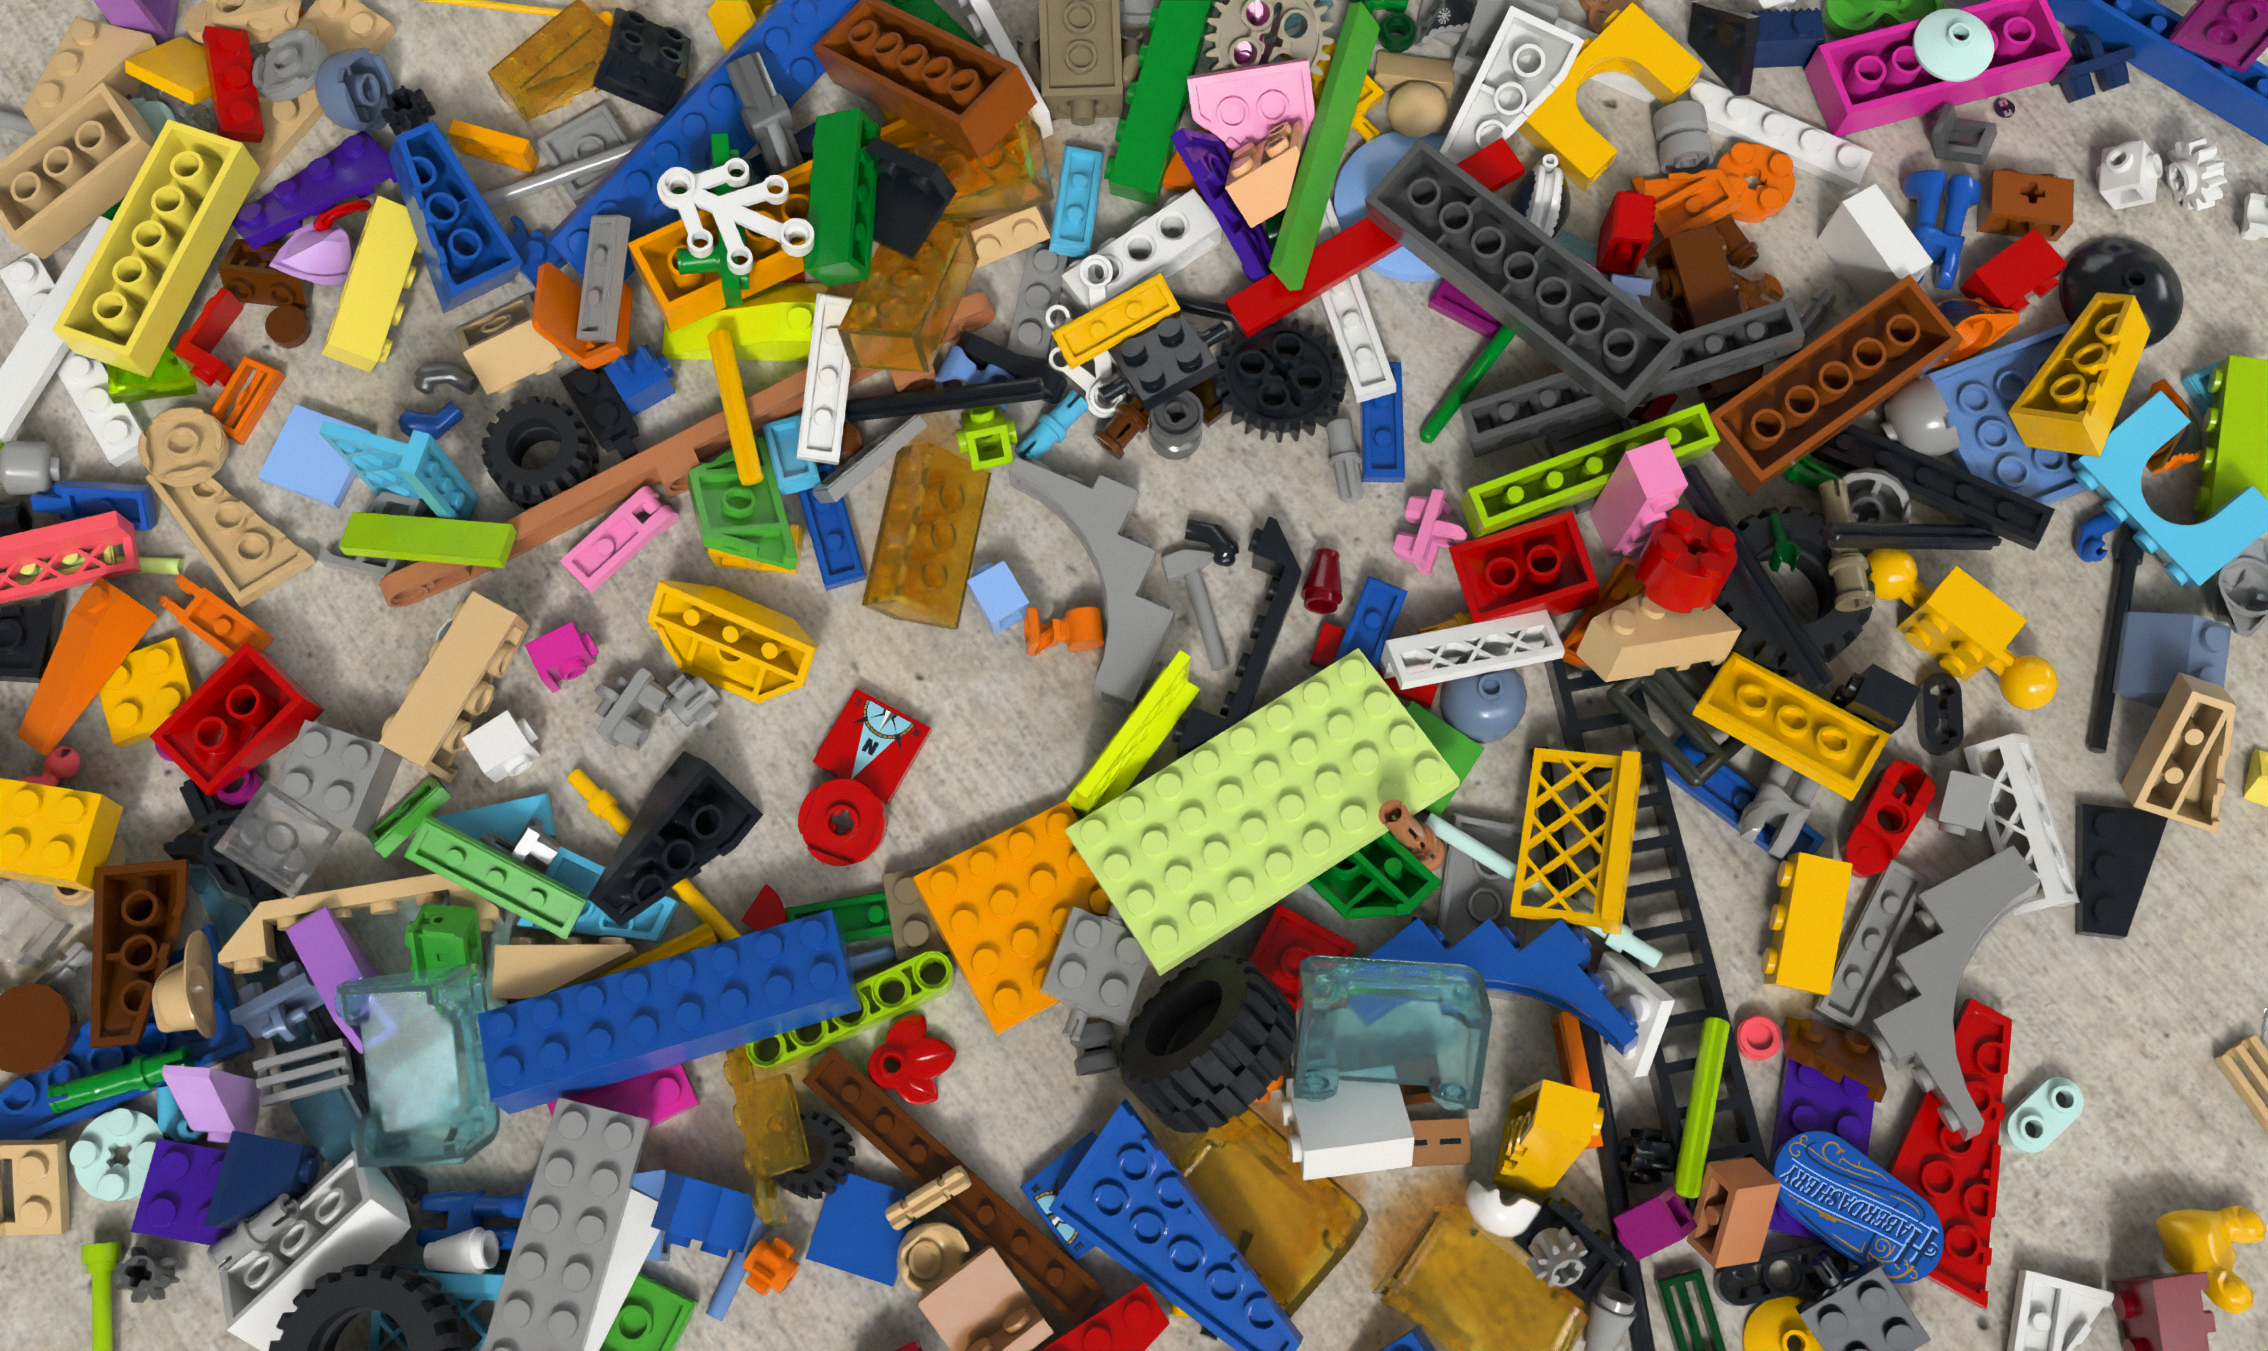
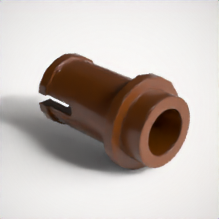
[1716,216,1759,270]

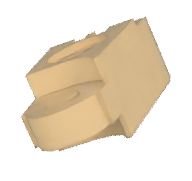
[183,0,302,45]

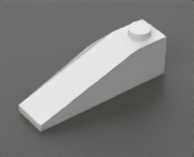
[1439,6,1585,164]

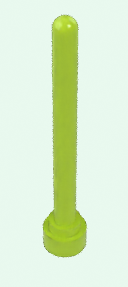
[81,1241,122,1351]

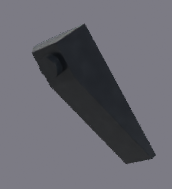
[587,751,763,926]

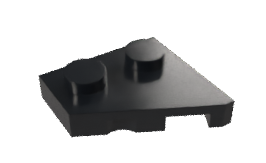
[1688,1,1761,96]

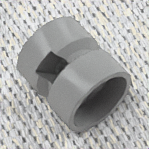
[1653,100,1714,176]

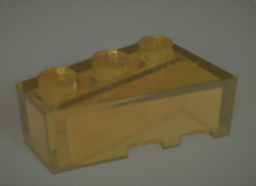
[487,0,610,122]

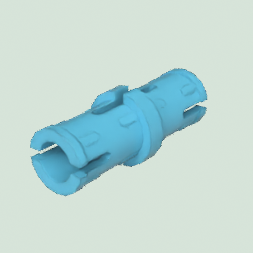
[1014,390,1089,460]

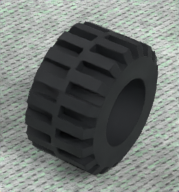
[481,396,599,510]

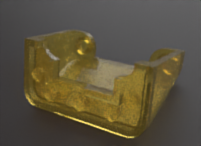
[1174,1106,1368,1318]
[1372,1201,1589,1351]

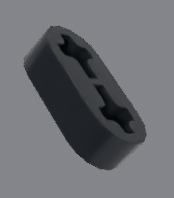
[1916,672,1964,756]

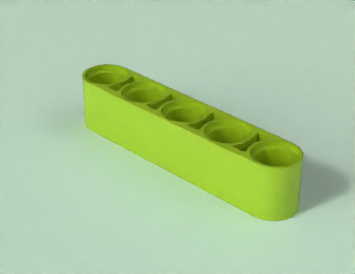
[746,951,956,1073]

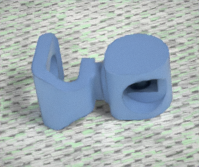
[935,346,1016,414]

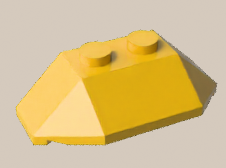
[647,580,818,703]

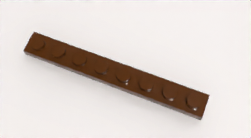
[802,1047,1105,1326]

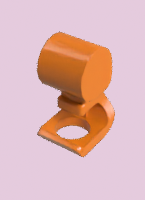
[1023,607,1105,656]

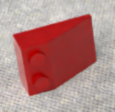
[1448,510,1599,624]
[149,642,325,796]

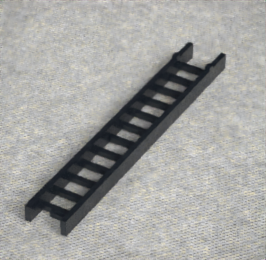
[1544,658,1770,1209]

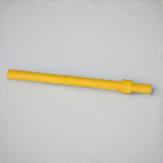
[567,768,742,941]

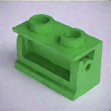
[405,903,486,1006]

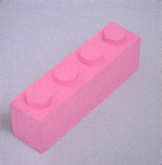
[1589,438,1688,557]

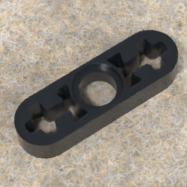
[955,332,1068,404]
[1713,1243,1849,1306]

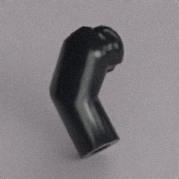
[1185,519,1239,567]

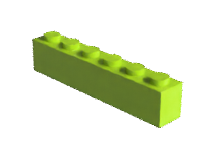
[1459,402,1721,539]

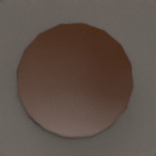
[0,983,78,1075]

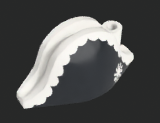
[1511,154,1571,238]

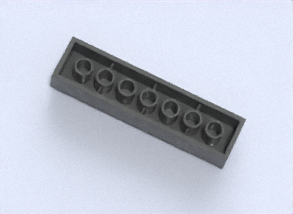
[1364,138,1684,420]

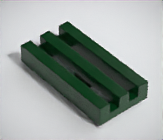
[1654,1268,1726,1351]

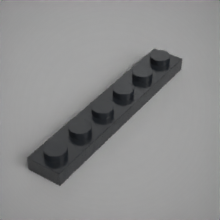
[1810,424,2055,551]

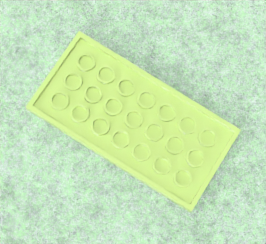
[1065,648,1460,976]

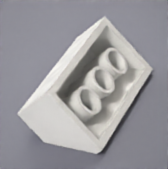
[219,1147,411,1351]

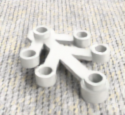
[657,158,814,275]
[1045,255,1126,418]

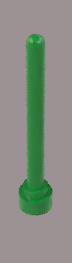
[1419,325,1516,444]

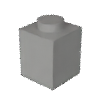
[1926,767,1995,836]

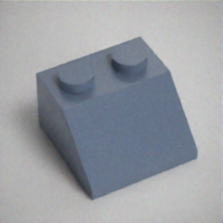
[2112,611,2231,709]

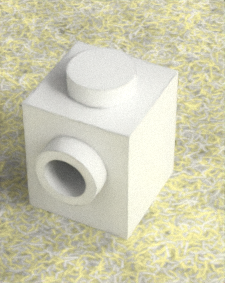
[462,710,540,783]

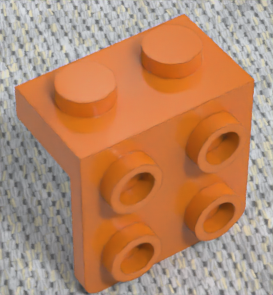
[532,262,633,370]

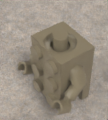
[1017,0,1144,126]

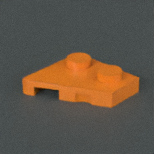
[1631,169,1741,240]

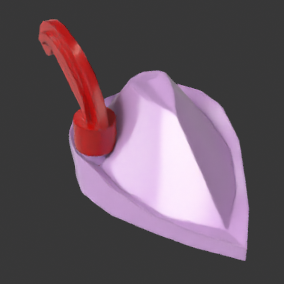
[269,199,372,286]

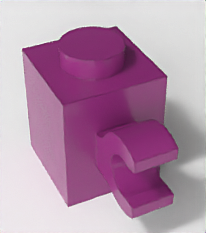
[1613,1184,1698,1261]

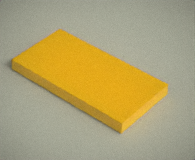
[1692,651,1890,801]

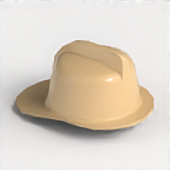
[152,930,217,1039]

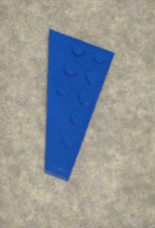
[1048,1098,1303,1351]

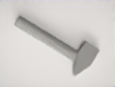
[1161,549,1229,671]

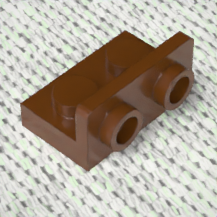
[218,238,310,310]

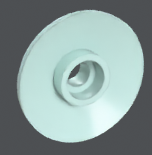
[1912,9,1994,82]

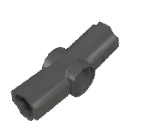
[725,52,804,176]

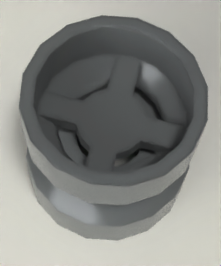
[1069,1021,1120,1076]

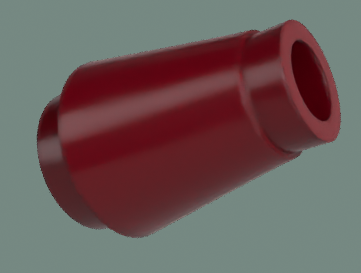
[1301,548,1343,614]

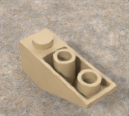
[491,937,639,1005]

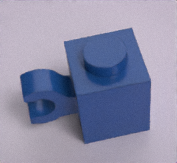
[604,344,675,417]

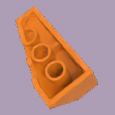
[17,577,159,757]

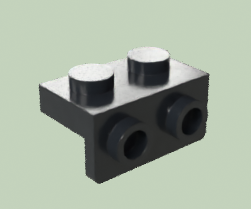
[1511,1197,1625,1304]

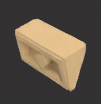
[1373,51,1455,100]

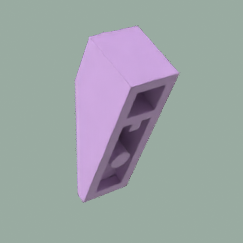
[162,1065,261,1144]

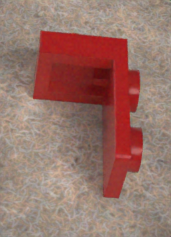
[173,287,244,388]

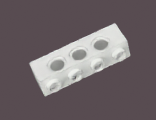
[1061,189,1222,317]

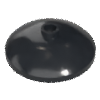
[2059,238,2184,349]

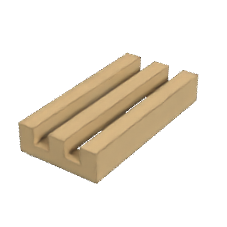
[2213,1034,2268,1134]

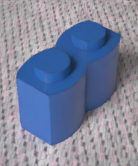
[651,1172,760,1258]

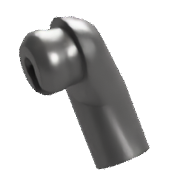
[414,362,479,395]

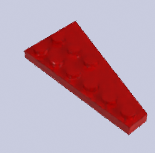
[1886,998,2012,1308]

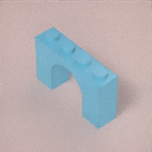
[2070,391,2268,588]

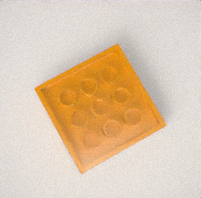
[912,800,1125,1037]

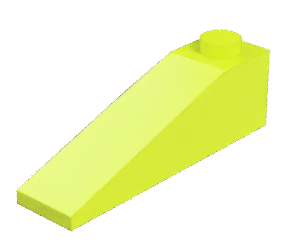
[662,283,831,361]

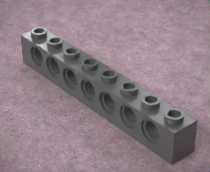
[1460,297,1805,458]

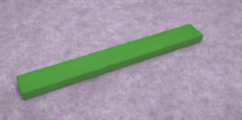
[1269,2,1380,291]

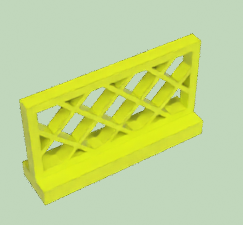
[1065,650,1201,818]

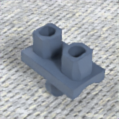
[229,961,324,1042]

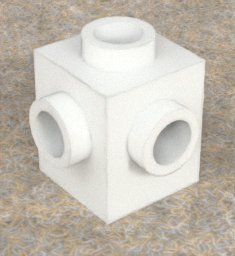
[2096,140,2163,210]

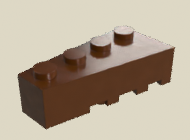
[1643,223,1764,402]

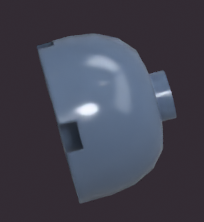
[315,48,395,132]
[1439,659,1527,744]

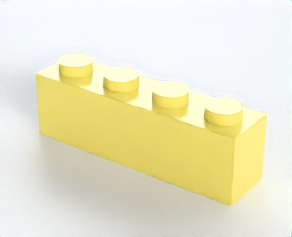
[321,195,422,373]

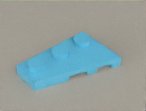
[517,846,679,943]

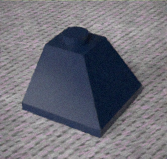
[204,1131,320,1229]

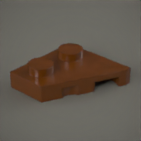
[1781,1016,1887,1103]

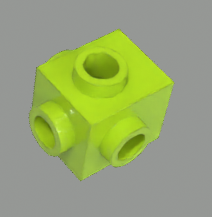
[955,406,1018,471]

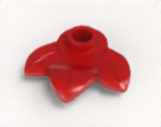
[867,1015,956,1105]

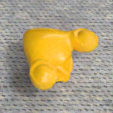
[2155,1205,2267,1314]

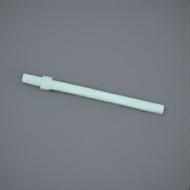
[1424,813,1664,968]

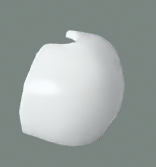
[1466,1180,1542,1238]

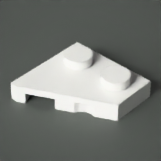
[2007,1270,2114,1351]

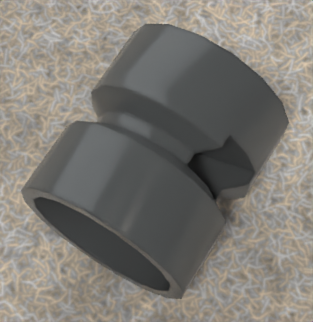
[1149,390,1204,460]

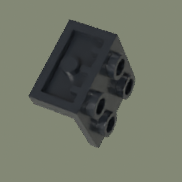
[592,8,691,116]
[865,137,957,259]

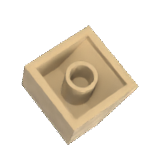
[455,294,562,395]

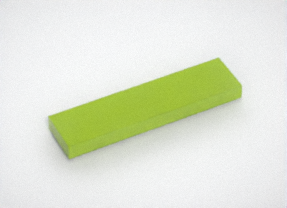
[339,512,517,568]

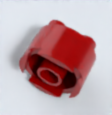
[1634,509,1737,613]

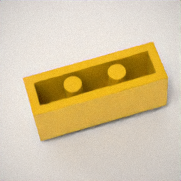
[1761,852,1853,996]

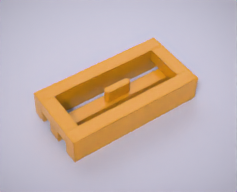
[447,119,539,173]

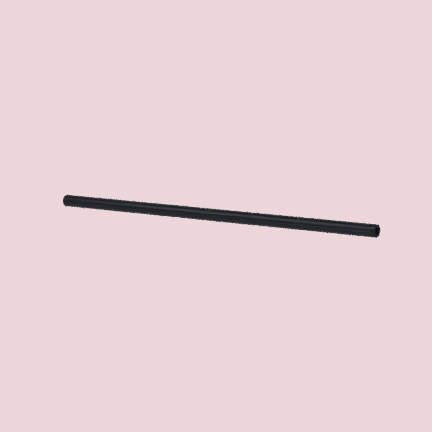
[1527,746,1656,1351]

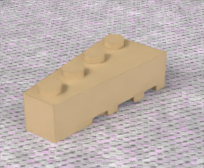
[378,591,529,784]

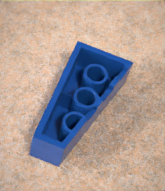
[389,120,524,314]

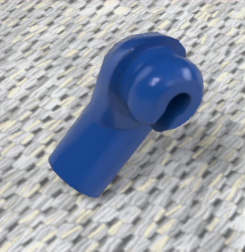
[398,401,465,440]
[2075,510,2122,562]

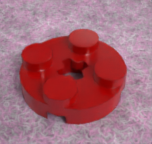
[798,778,888,866]

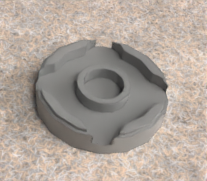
[252,28,328,102]

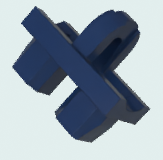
[2049,31,2136,103]

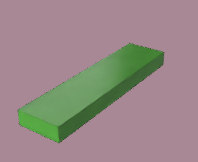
[404,815,588,939]

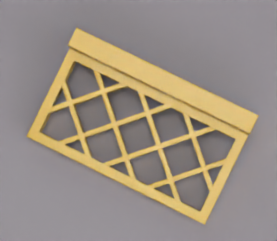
[1510,748,1642,935]

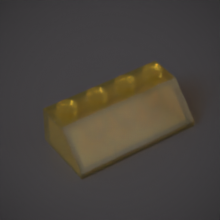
[862,441,991,630]

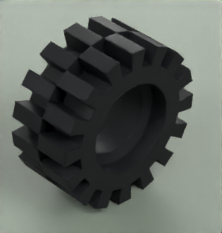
[765,1110,856,1199]

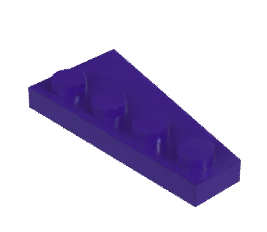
[1170,128,1273,284]
[231,131,397,250]

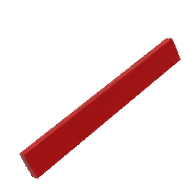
[1225,138,1525,338]

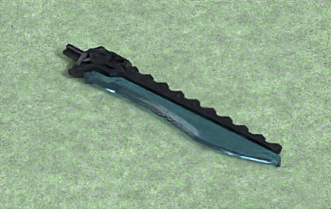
[163,779,428,1224]

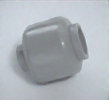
[0,441,63,496]

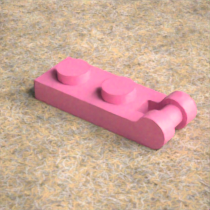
[560,485,678,595]

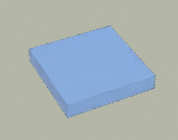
[258,404,372,509]

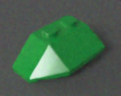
[1308,832,1442,920]

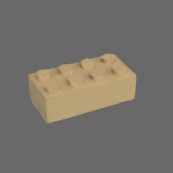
[0,82,157,260]

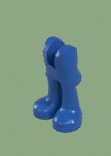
[1903,170,1982,290]
[416,1179,533,1251]

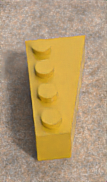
[2008,292,2151,457]
[1491,1079,1604,1199]

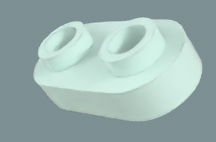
[2001,1077,2084,1154]

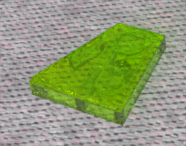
[107,346,198,404]

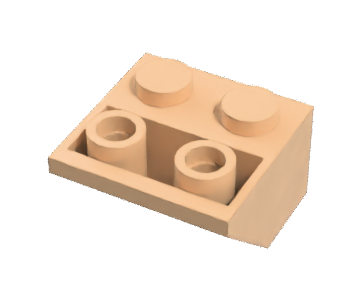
[1225,120,1304,228]

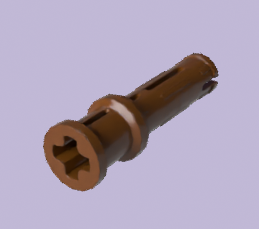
[1092,397,1150,459]

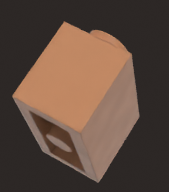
[1687,1157,1781,1268]

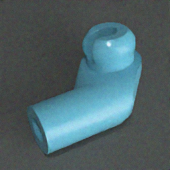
[156,1086,203,1144]

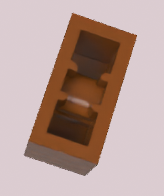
[1976,168,2074,242]

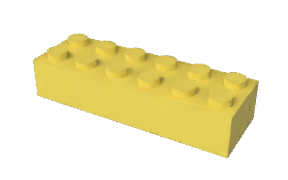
[52,119,260,378]

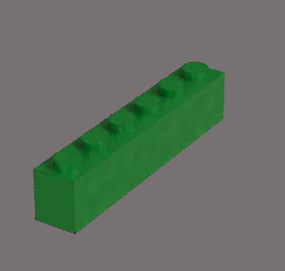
[1104,0,1216,206]

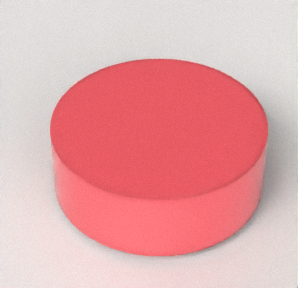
[1733,1015,1782,1061]

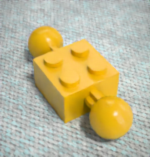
[1866,549,2058,710]

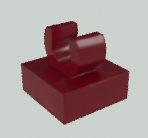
[1627,393,1679,427]

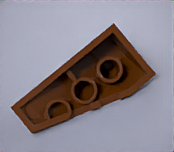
[90,859,189,1048]

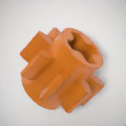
[742,1236,800,1296]

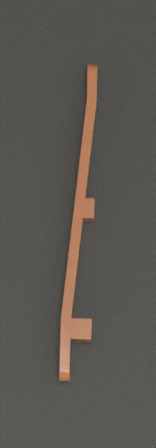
[379,293,996,608]

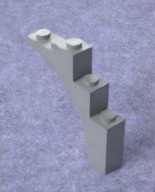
[1009,457,1175,713]
[1870,845,2040,1141]

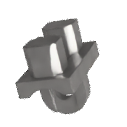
[479,816,560,868]

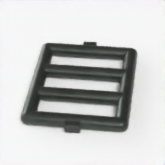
[1606,661,1747,788]

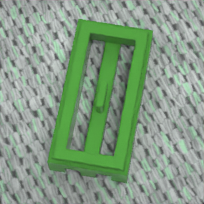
[367,775,452,858]

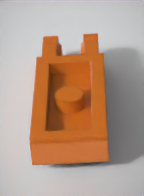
[156,574,275,659]

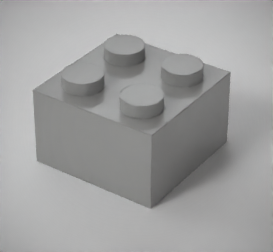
[270,720,402,838]

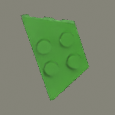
[687,437,798,570]

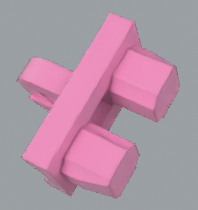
[1393,489,1469,576]

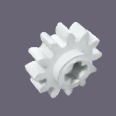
[2164,137,2227,211]

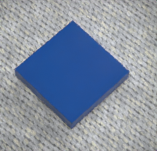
[805,1171,916,1287]

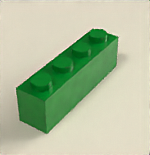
[803,107,881,287]

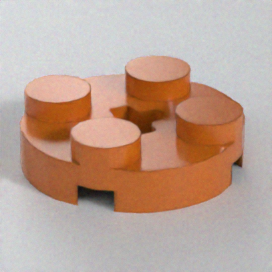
[1715,142,1795,223]

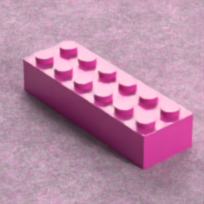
[1805,0,2072,137]

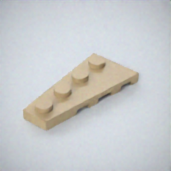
[145,474,316,609]

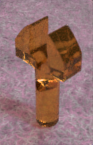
[1729,270,1784,312]

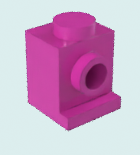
[525,621,599,693]

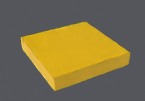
[125,36,212,105]

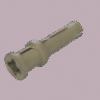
[1818,479,1875,612]

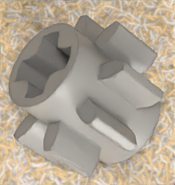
[665,674,720,728]
[1527,1227,1588,1287]

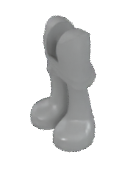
[1738,759,1821,859]

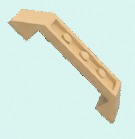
[218,873,505,974]

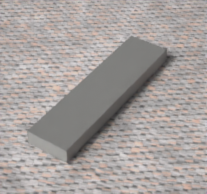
[1811,859,1929,1031]

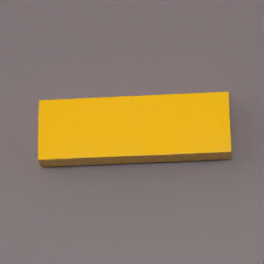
[1051,273,1181,370]

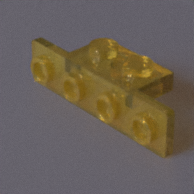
[723,1046,811,1227]

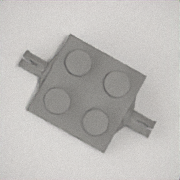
[1039,903,1148,1041]

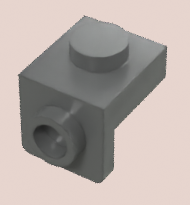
[1928,103,1997,165]

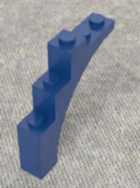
[1335,917,1639,1056]

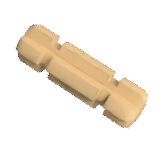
[885,1165,971,1230]

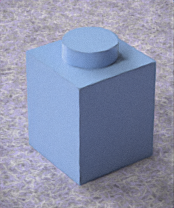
[967,561,1030,635]

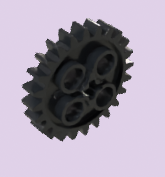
[1212,318,1347,443]

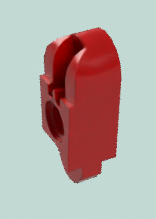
[1840,759,1936,878]

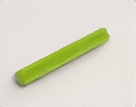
[1674,1017,1730,1199]

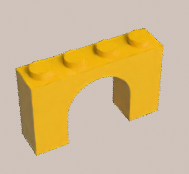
[1517,2,1703,192]

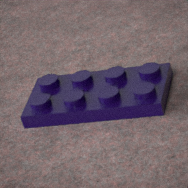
[1768,1056,1875,1243]

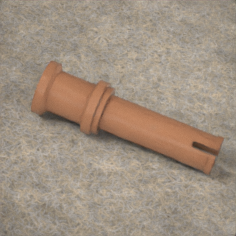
[1378,799,1446,872]

